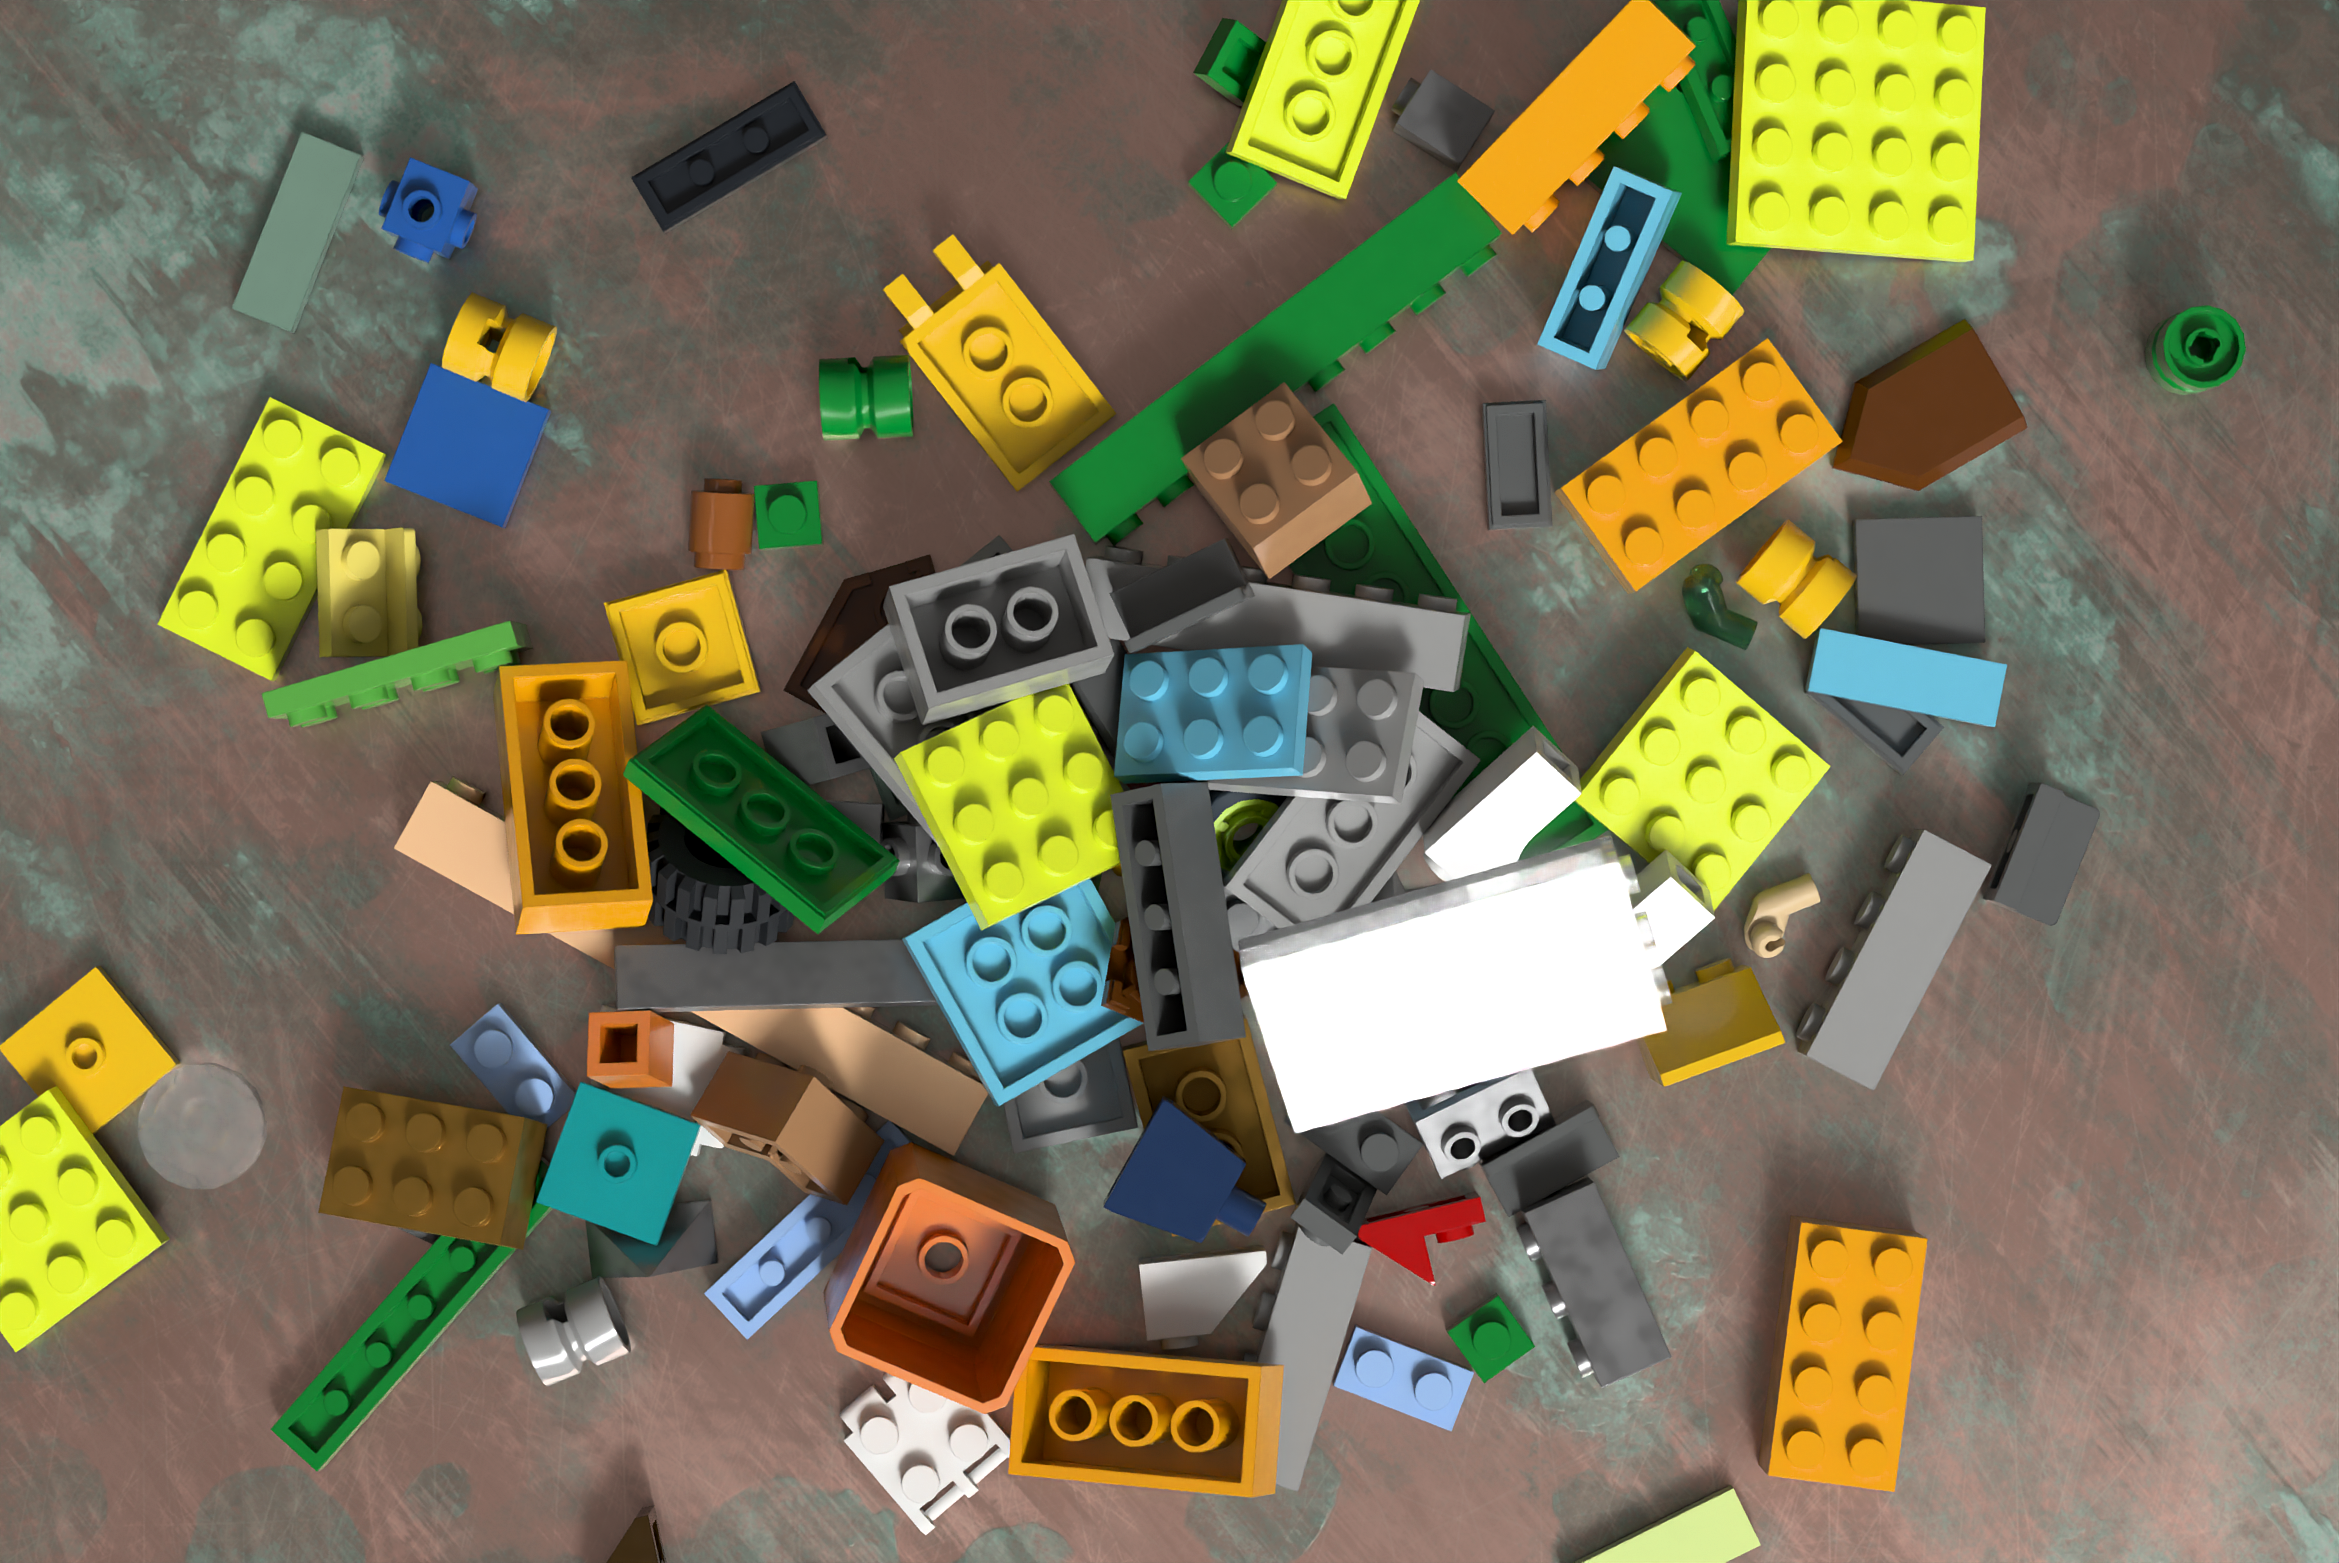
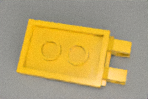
[883,234,1117,492]

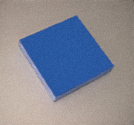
[384,363,551,528]

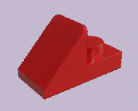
[1358,1191,1486,1286]

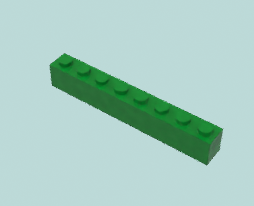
[1049,172,1502,546]

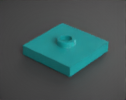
[536,1081,701,1246]

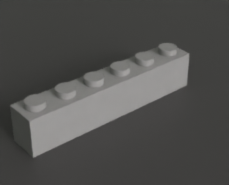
[1085,546,1471,692]

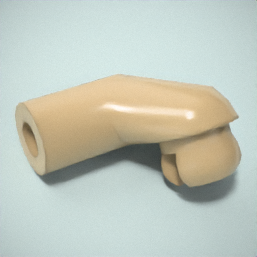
[1743,873,1820,958]

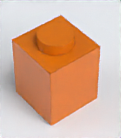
[587,1011,674,1088]

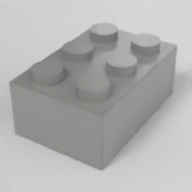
[883,534,1114,726]

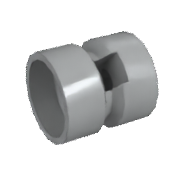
[516,1276,631,1386]

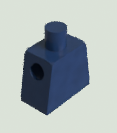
[1103,1095,1267,1243]

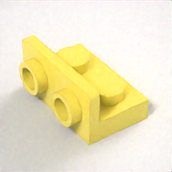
[316,528,422,657]

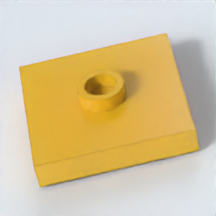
[604,570,762,726]
[0,966,180,1135]

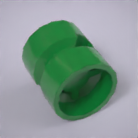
[2144,305,2246,395]
[819,355,914,441]

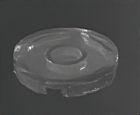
[138,1063,267,1189]

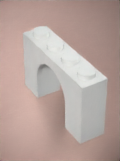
[1423,726,1715,1015]

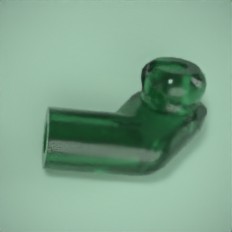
[1682,564,1758,650]

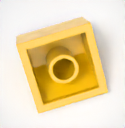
[1625,958,1785,1087]

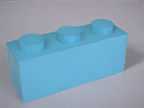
[1537,166,1682,370]

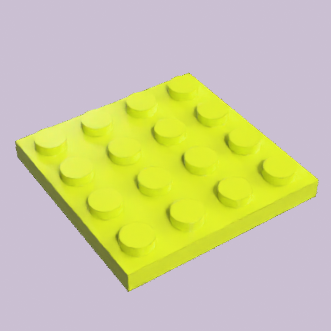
[1727,0,1986,262]

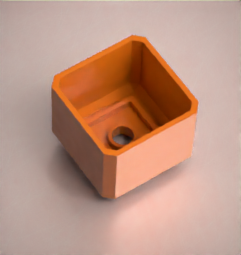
[823,1142,1075,1414]

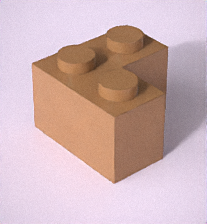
[690,1051,884,1206]

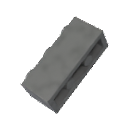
[1515,1177,1672,1388]

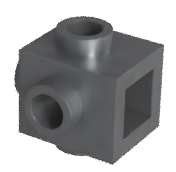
[881,810,965,903]

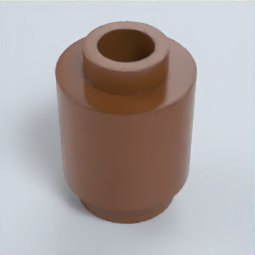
[688,478,754,570]

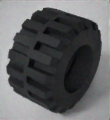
[646,806,795,954]

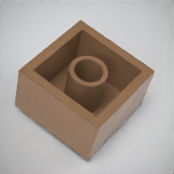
[1181,382,1372,579]

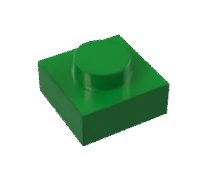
[1193,18,1266,106]
[1188,142,1277,230]
[754,481,824,550]
[1446,1293,1535,1383]

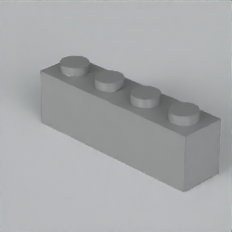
[1796,829,1992,1091]
[1242,1222,1372,1492]

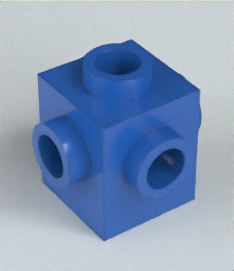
[379,157,478,263]

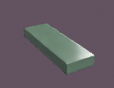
[232,132,364,334]

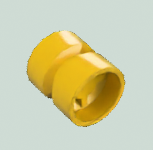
[1624,260,1745,382]
[442,292,557,402]
[1735,519,1857,639]

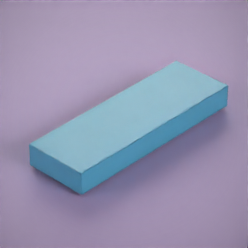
[1805,628,2007,727]

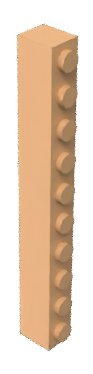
[394,776,988,1156]

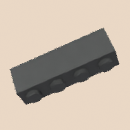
[1110,782,1246,1051]

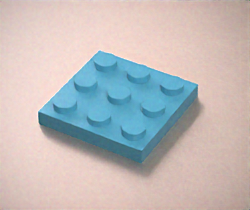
[902,879,1143,1106]

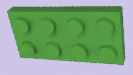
[261,620,533,728]

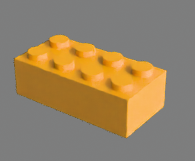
[1457,0,1696,235]
[1554,338,1843,594]
[493,660,653,934]
[1758,1215,1928,1492]
[1008,1344,1284,1498]

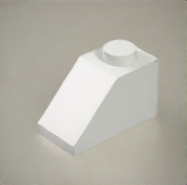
[1139,1244,1267,1349]

